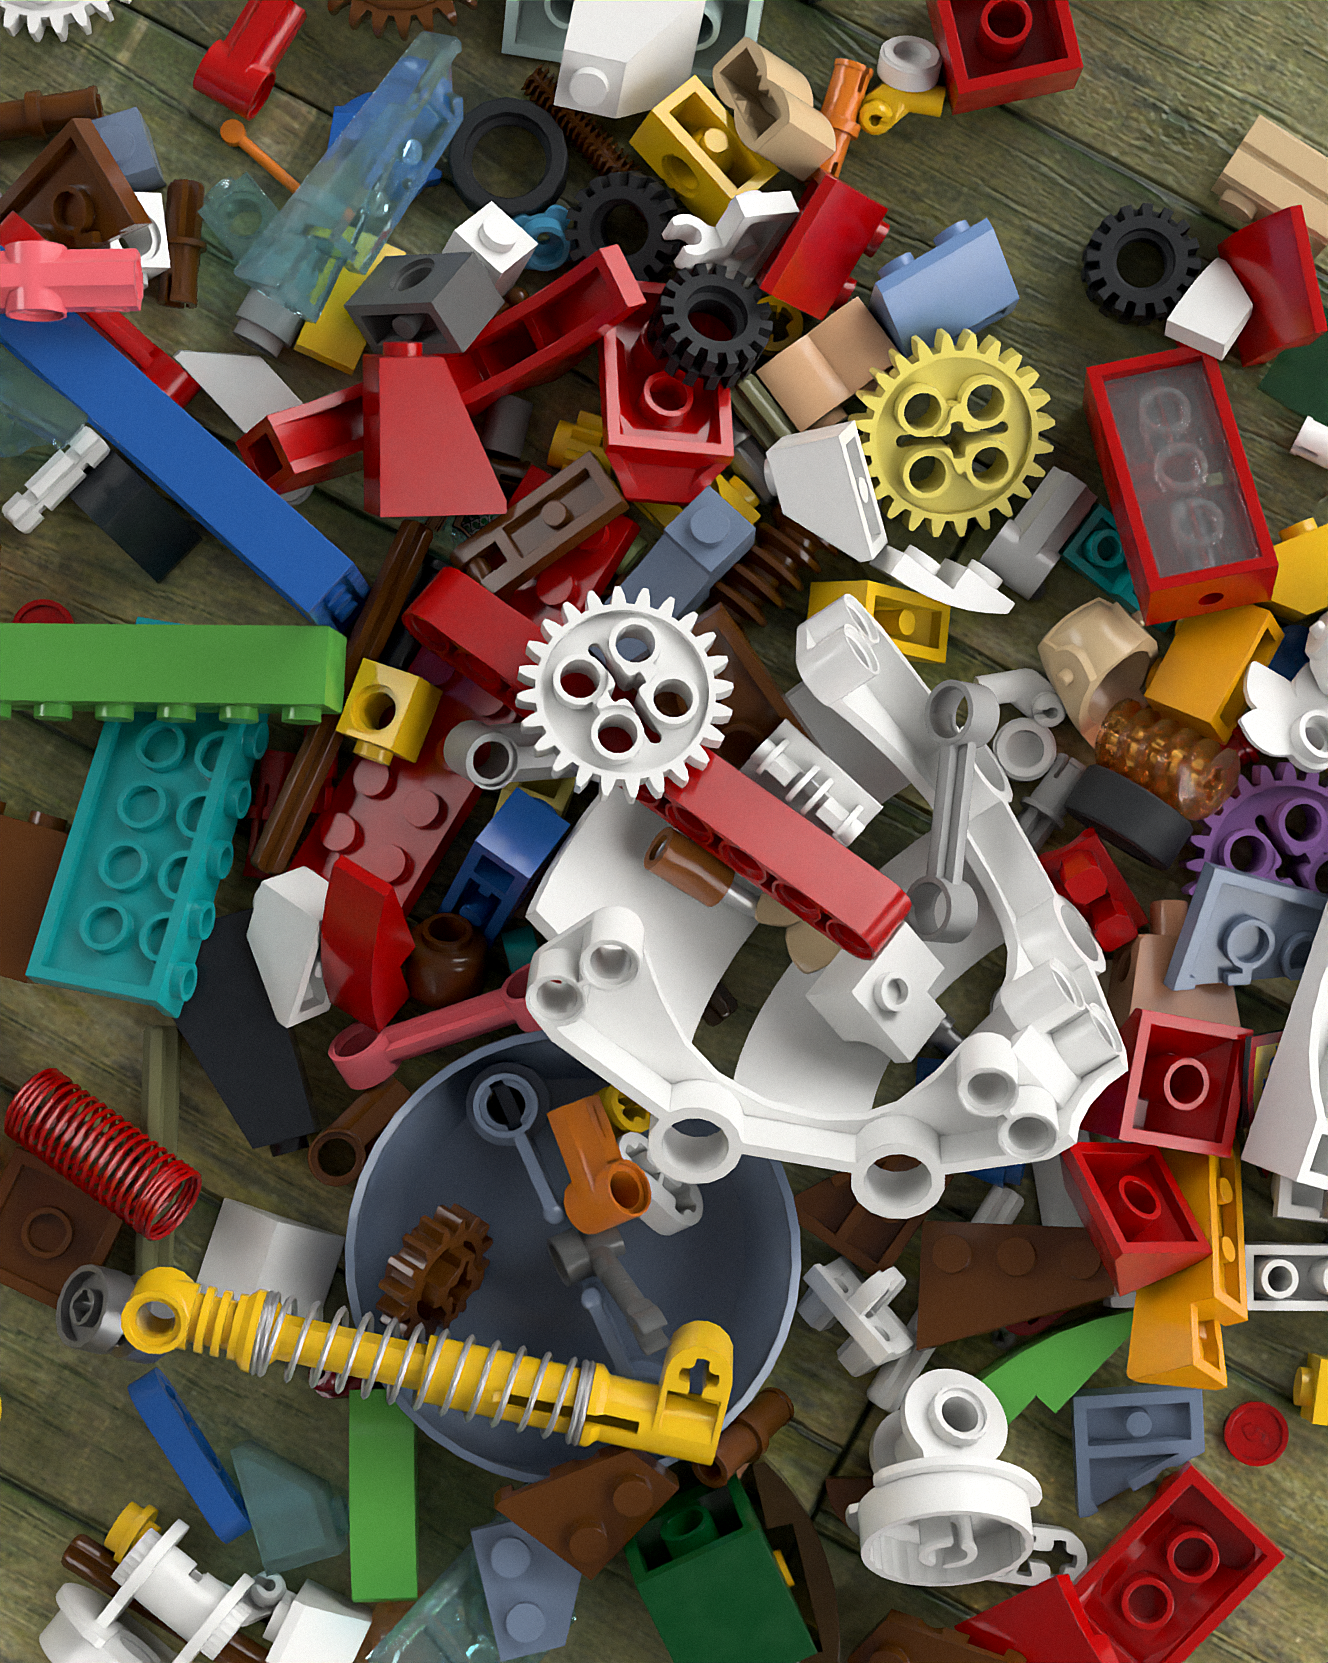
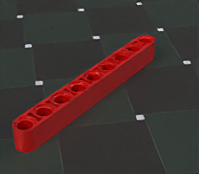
[401,567,912,961]

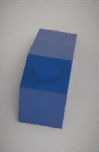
[436,787,571,953]

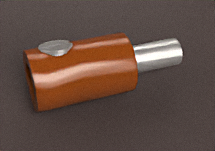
[644,827,759,918]

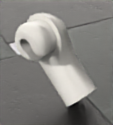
[973,668,1067,727]

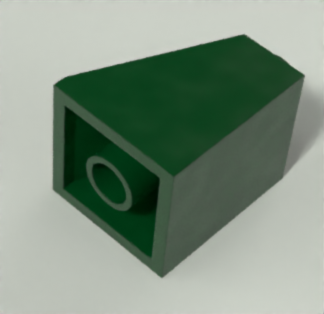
[623,1472,818,1663]

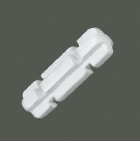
[2,426,110,534]

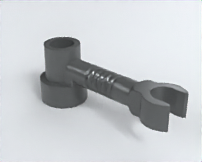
[547,1226,671,1356]

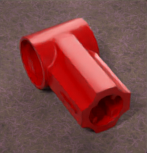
[193,0,307,121]

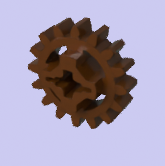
[376,1203,493,1342]

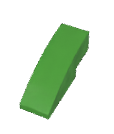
[973,1308,1134,1426]
[349,1389,419,1603]

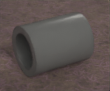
[480,395,534,461]

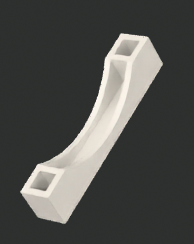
[1241,900,1328,1190]

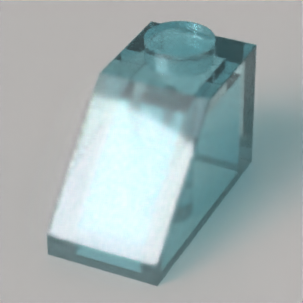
[230,1439,350,1577]

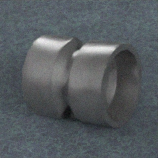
[56,1264,175,1364]

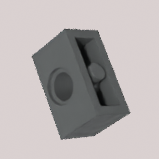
[344,252,505,354]

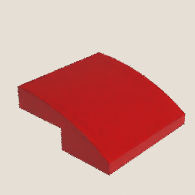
[1217,205,1328,367]
[954,1574,1119,1663]

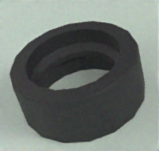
[448,97,569,219]
[1064,764,1193,871]

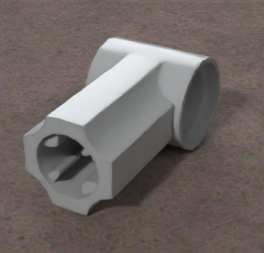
[978,466,1098,601]
[443,720,577,790]

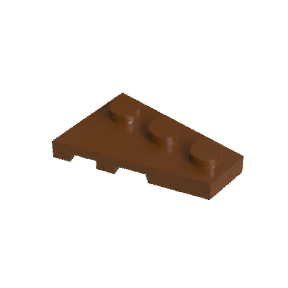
[0,118,152,250]
[916,1220,1117,1352]

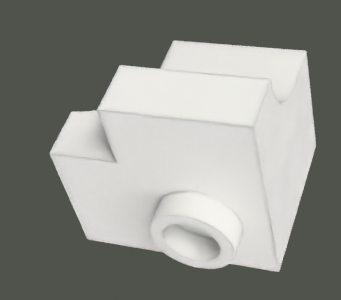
[805,922,946,1063]

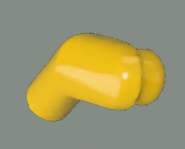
[857,82,946,135]

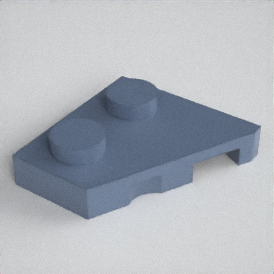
[1070,1384,1205,1518]
[470,1519,582,1662]

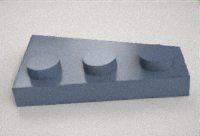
[1163,862,1328,991]

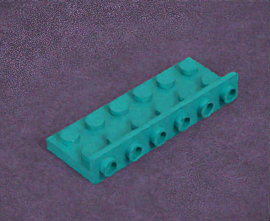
[25,617,270,1018]

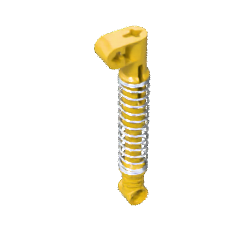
[121,1267,733,1466]

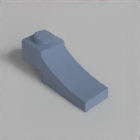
[588,485,756,676]

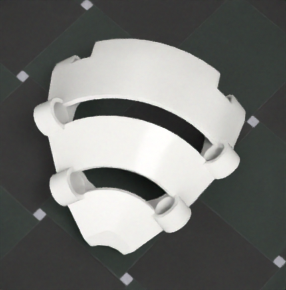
[525,594,1128,1219]

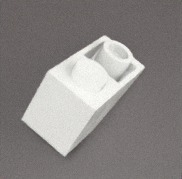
[263,1578,377,1663]

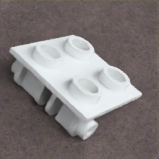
[739,719,883,847]

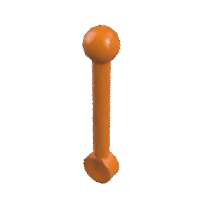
[220,119,320,215]

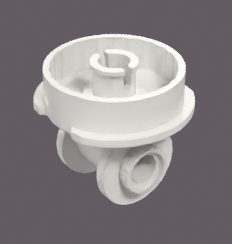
[845,1369,1043,1586]
[39,1519,255,1663]

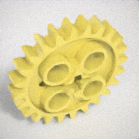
[848,328,1055,537]

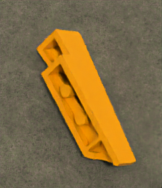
[1127,1134,1248,1390]

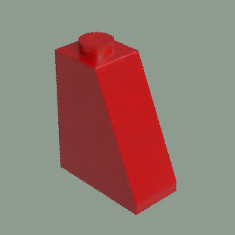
[363,341,507,517]

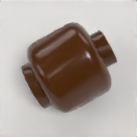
[404,913,488,1009]

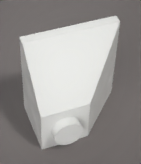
[554,0,706,119]

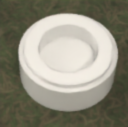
[877,36,943,92]
[991,718,1057,783]

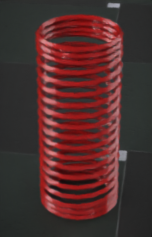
[4,1068,202,1241]

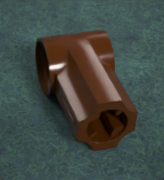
[307,1075,412,1187]

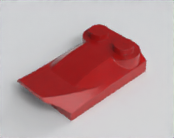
[594,280,734,507]
[1072,1460,1286,1663]

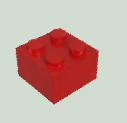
[925,0,1084,115]

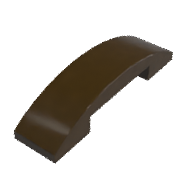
[752,1454,840,1663]

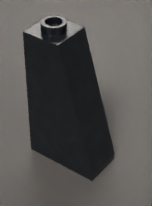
[172,908,322,1157]

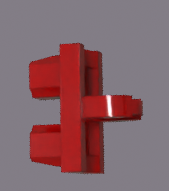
[1038,826,1149,952]

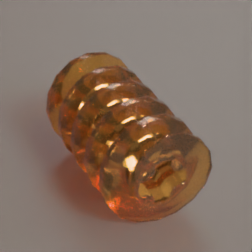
[1094,697,1240,821]

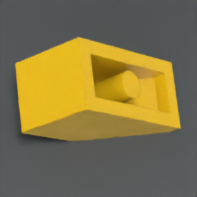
[807,580,951,664]

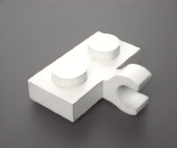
[662,190,800,287]

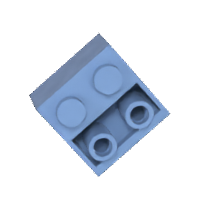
[867,218,1020,358]

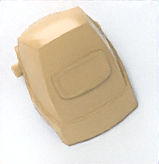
[1037,597,1159,750]

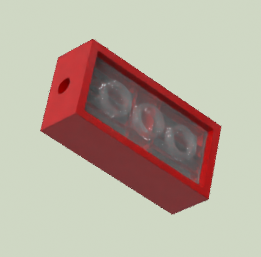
[1082,346,1279,626]

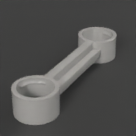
[904,680,1000,944]

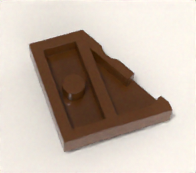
[494,1444,679,1580]

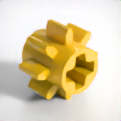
[547,410,613,477]

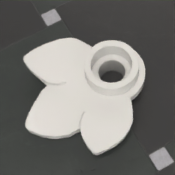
[1238,661,1328,773]

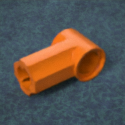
[546,1094,652,1235]

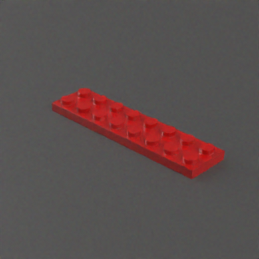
[285,465,641,919]

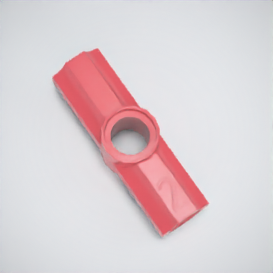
[0,241,143,322]

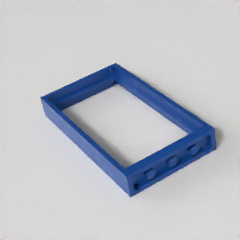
[0,245,371,635]

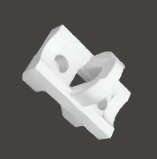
[797,1256,917,1377]

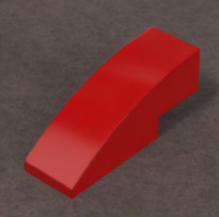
[321,854,416,1034]

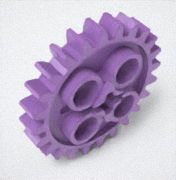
[1178,762,1328,895]

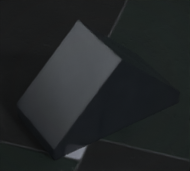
[68,450,203,584]

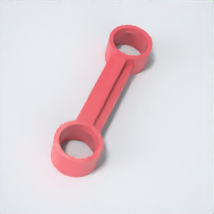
[328,963,562,1090]

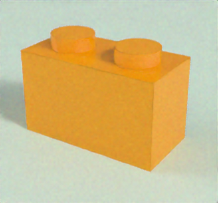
[1144,604,1285,745]

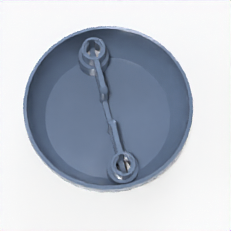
[345,1030,801,1483]

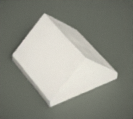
[196,1198,346,1320]

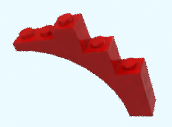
[235,244,646,495]

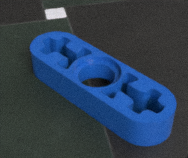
[127,1368,256,1544]

